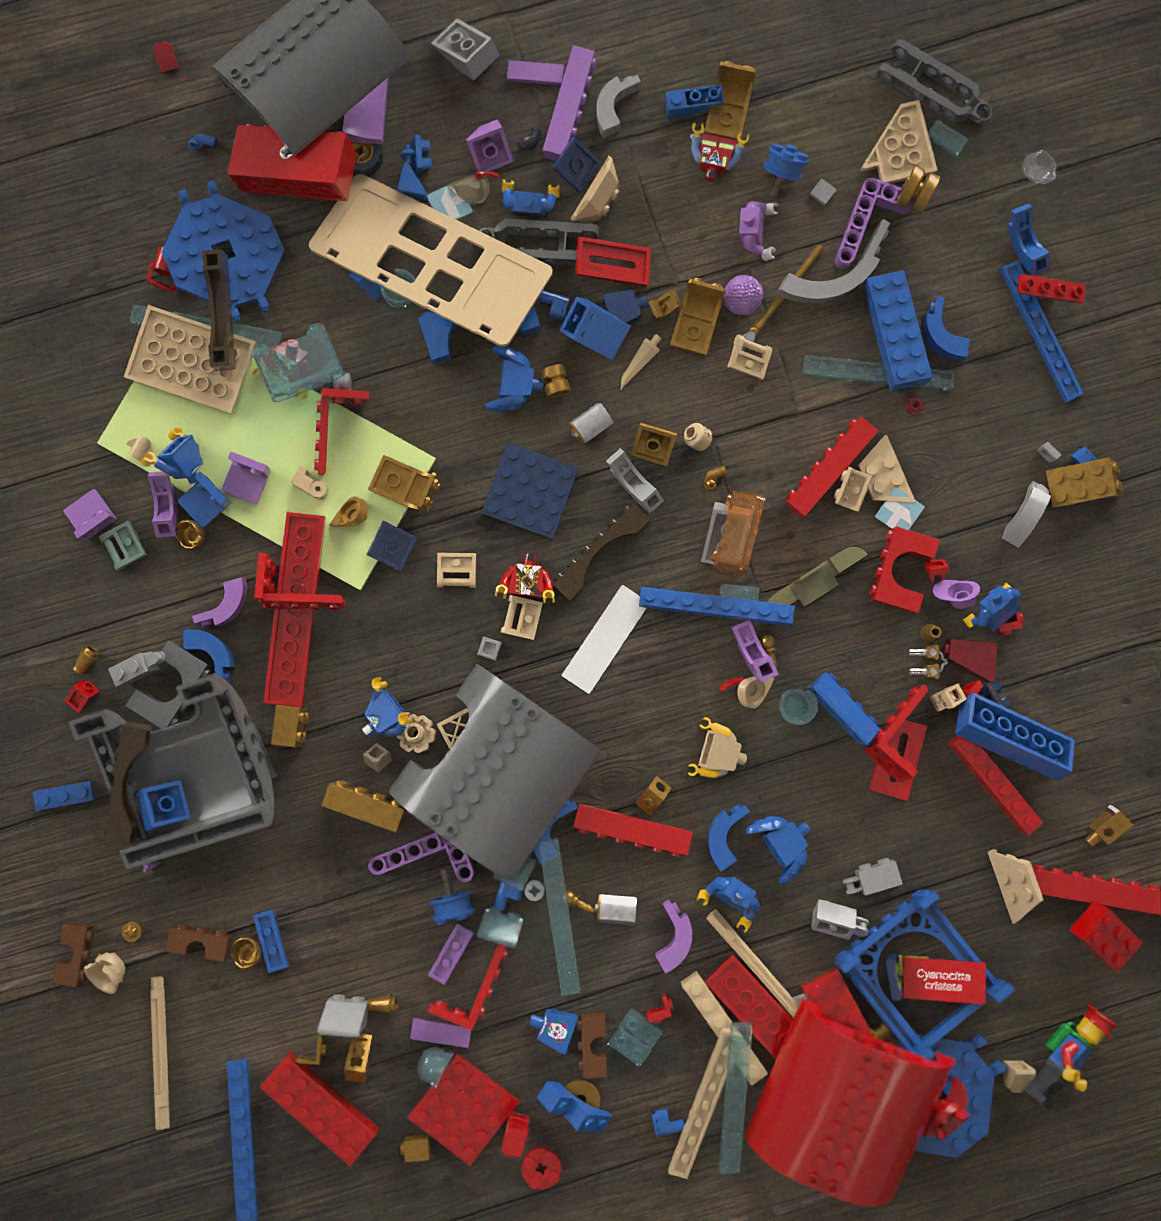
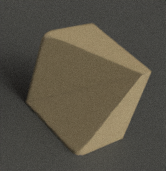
[363,743,392,772]

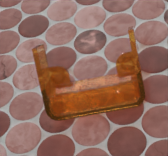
[711,491,766,576]

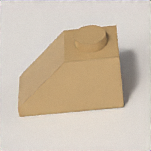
[1003,1061,1035,1093]

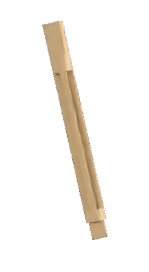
[706,909,799,1018]
[150,976,170,1130]

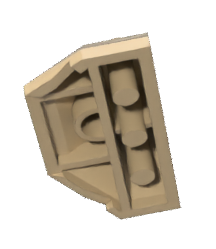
[570,156,620,224]

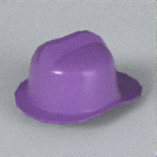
[933,580,980,609]

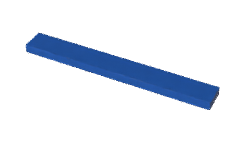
[1000,260,1084,403]

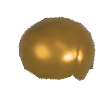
[176,520,205,549]
[231,938,262,969]

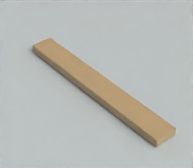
[668,1028,742,1179]

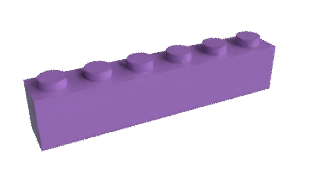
[543,46,597,161]

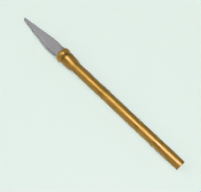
[741,245,824,351]

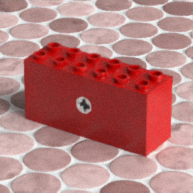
[227,124,357,201]

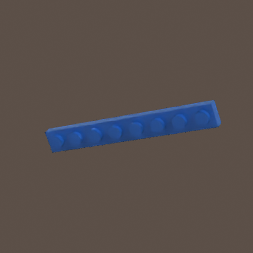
[639,587,795,626]
[227,1059,258,1221]

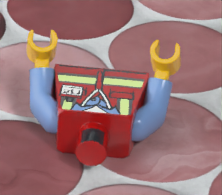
[691,123,749,182]

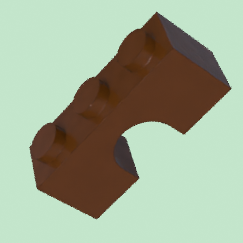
[53,921,94,987]
[166,923,233,962]
[577,1013,607,1078]

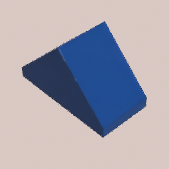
[397,162,428,202]
[348,272,387,301]

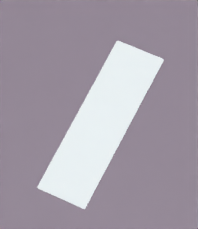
[562,585,646,694]

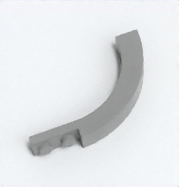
[776,220,890,303]

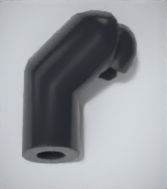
[517,127,542,150]

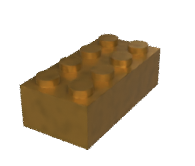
[322,780,408,832]

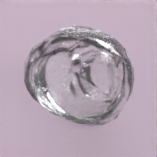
[1022,150,1057,184]

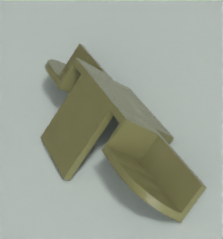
[768,547,868,607]

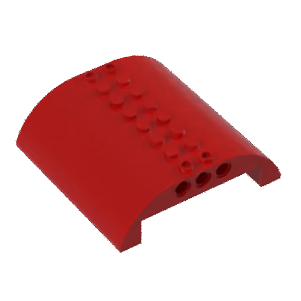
[744,998,956,1206]

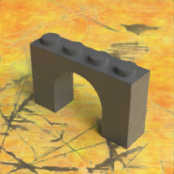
[126,640,212,729]

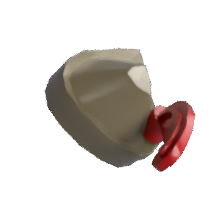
[447,171,500,206]

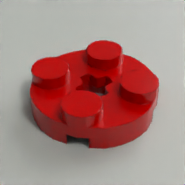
[522,1146,561,1189]

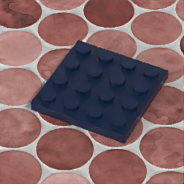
[481,443,579,540]

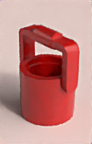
[146,247,177,292]

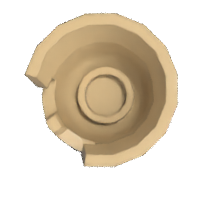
[84,952,125,994]

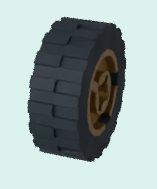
[352,143,383,176]

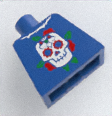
[529,1009,578,1054]

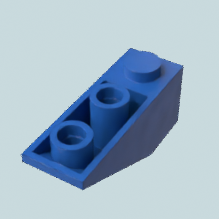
[664,84,724,120]

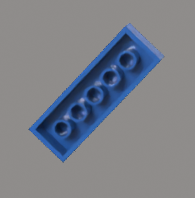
[863,270,932,392]
[955,692,1075,781]

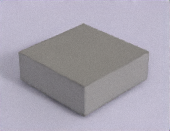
[810,179,837,206]
[1037,442,1061,463]
[477,636,502,661]

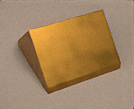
[631,423,677,466]

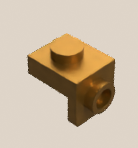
[649,289,683,319]

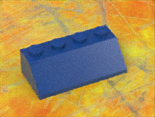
[806,672,880,745]

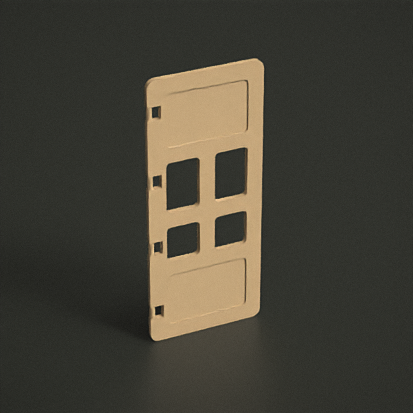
[309,174,553,347]

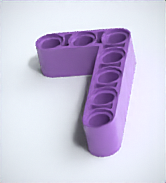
[835,178,914,269]
[369,832,475,882]

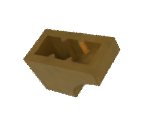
[345,1034,372,1083]

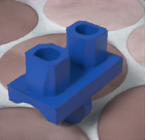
[400,135,432,175]

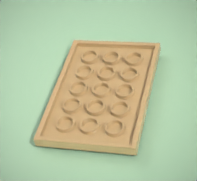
[124,305,257,415]

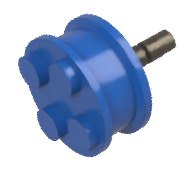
[763,143,809,198]
[429,869,475,925]

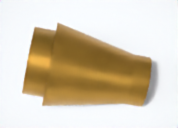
[921,624,941,643]
[73,645,100,675]
[368,994,398,1014]

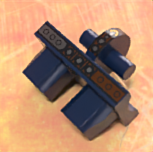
[978,681,1011,709]

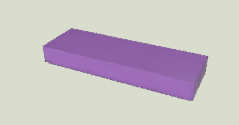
[507,60,564,85]
[428,923,474,985]
[410,1018,471,1048]

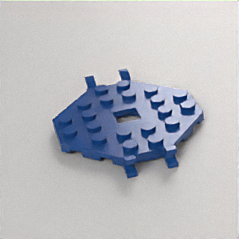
[161,180,285,323]
[896,1034,1007,1158]

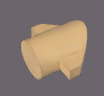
[126,437,154,461]

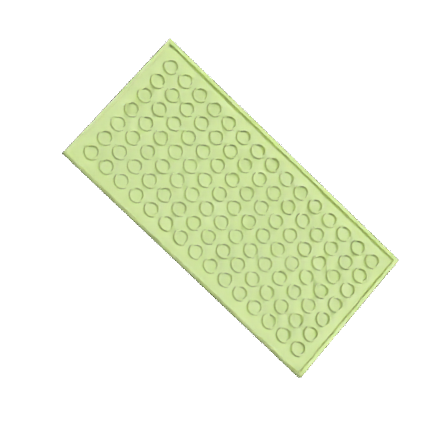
[97,357,436,590]

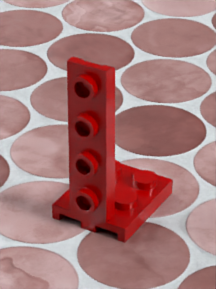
[314,388,369,475]
[254,553,346,610]
[864,684,928,782]
[428,944,508,1030]

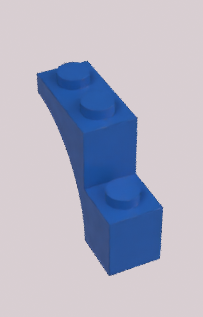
[537,1081,612,1132]

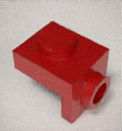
[152,41,179,72]
[994,611,1024,636]
[646,994,674,1024]

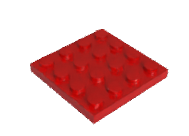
[408,1052,519,1166]

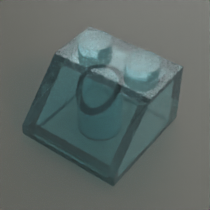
[477,907,523,948]

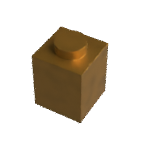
[401,1134,431,1162]

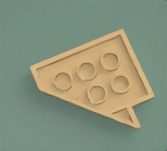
[861,100,937,184]

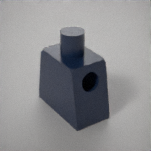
[602,290,649,325]

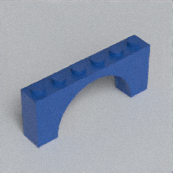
[418,306,541,365]

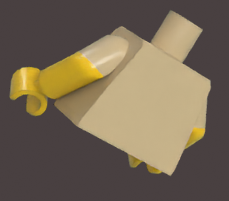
[688,717,747,778]

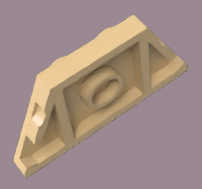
[857,435,916,503]
[988,849,1043,924]

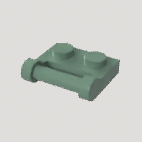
[99,521,147,571]

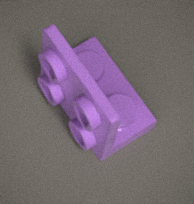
[221,452,271,504]
[64,489,117,541]

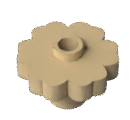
[396,714,436,754]

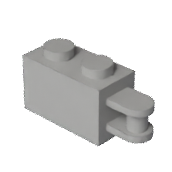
[108,651,165,687]
[843,858,903,895]
[811,899,869,940]

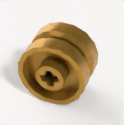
[896,165,940,216]

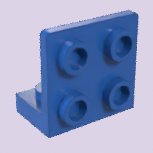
[178,472,231,528]

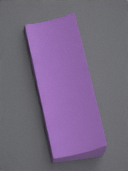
[343,78,388,144]

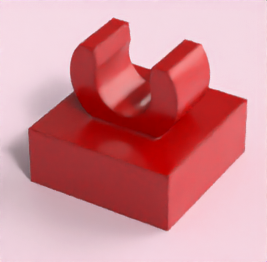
[925,559,949,582]

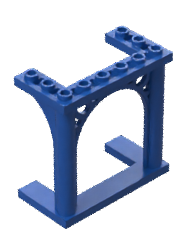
[834,889,1015,1059]

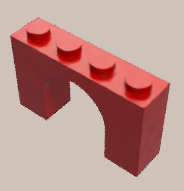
[869,526,940,614]

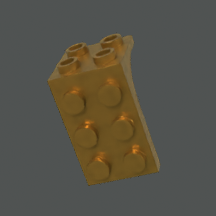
[704,61,757,142]
[670,278,726,357]
[368,455,441,514]
[1046,457,1124,508]

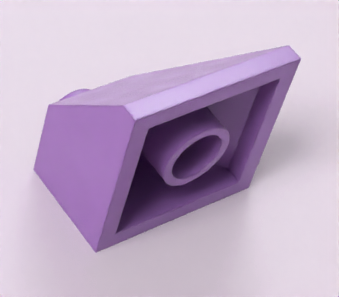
[467,120,514,172]

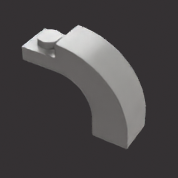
[596,75,641,138]
[606,448,664,513]
[1002,481,1051,548]

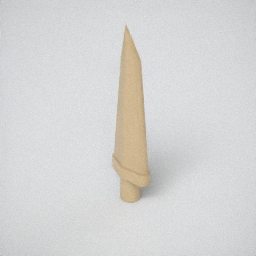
[620,335,661,390]

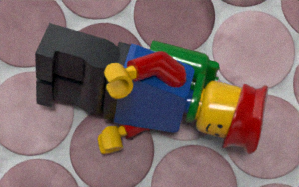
[1025,1004,1118,1110]

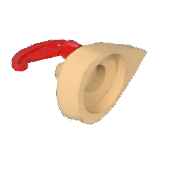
[720,677,774,708]

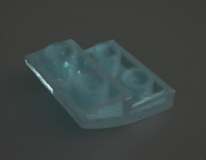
[608,1008,663,1067]

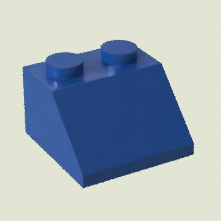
[136,780,190,831]

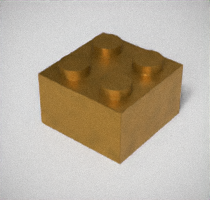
[271,705,309,747]

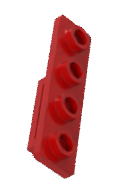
[1018,274,1085,304]

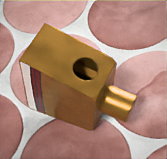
[1085,804,1133,848]

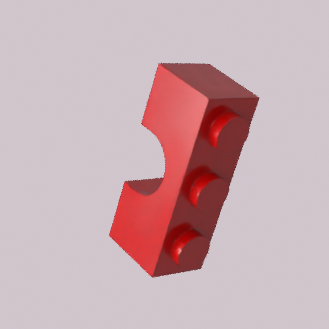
[501,1111,530,1158]

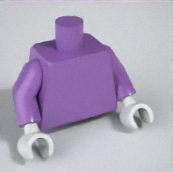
[739,201,778,261]

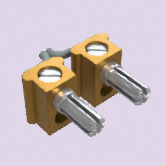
[909,644,948,680]

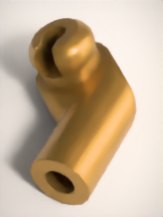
[704,466,727,490]

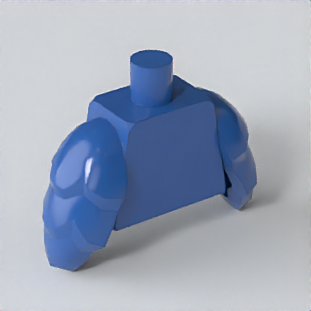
[485,346,543,412]
[746,816,811,886]

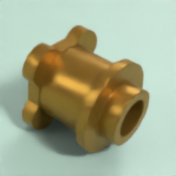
[869,1022,892,1041]

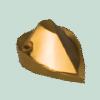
[329,496,368,527]

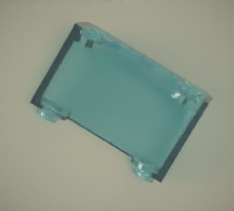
[251,324,344,402]

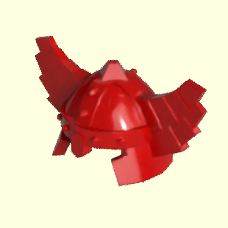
[923,1077,971,1142]

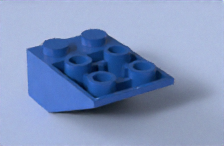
[559,296,631,360]

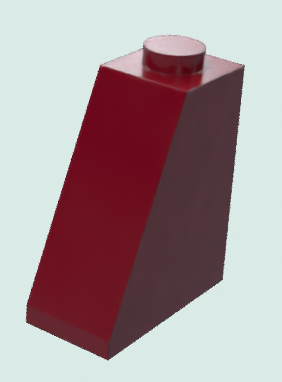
[942,639,997,682]

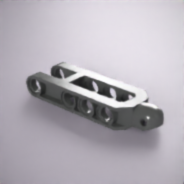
[877,39,992,124]
[480,219,599,266]

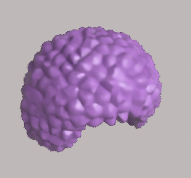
[723,275,764,315]

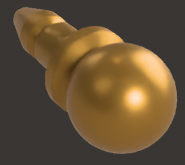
[760,635,777,669]
[561,890,595,913]

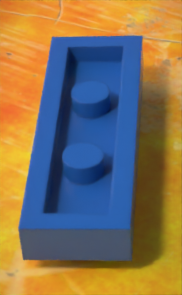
[33,781,96,811]
[253,909,289,973]

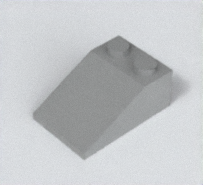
[431,19,499,80]
[701,502,752,570]
[317,994,369,1037]

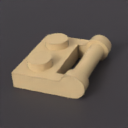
[728,334,772,380]
[437,553,476,588]
[501,595,543,640]

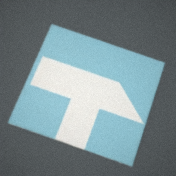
[427,186,473,220]
[875,487,925,530]

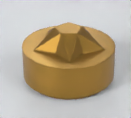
[122,921,143,942]

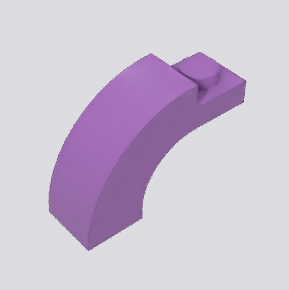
[148,471,178,537]
[192,577,247,627]

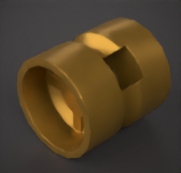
[540,364,571,398]

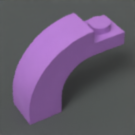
[731,621,779,682]
[655,900,692,974]

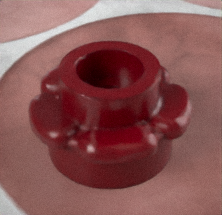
[905,397,924,415]

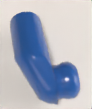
[188,134,217,150]

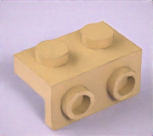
[834,467,873,512]

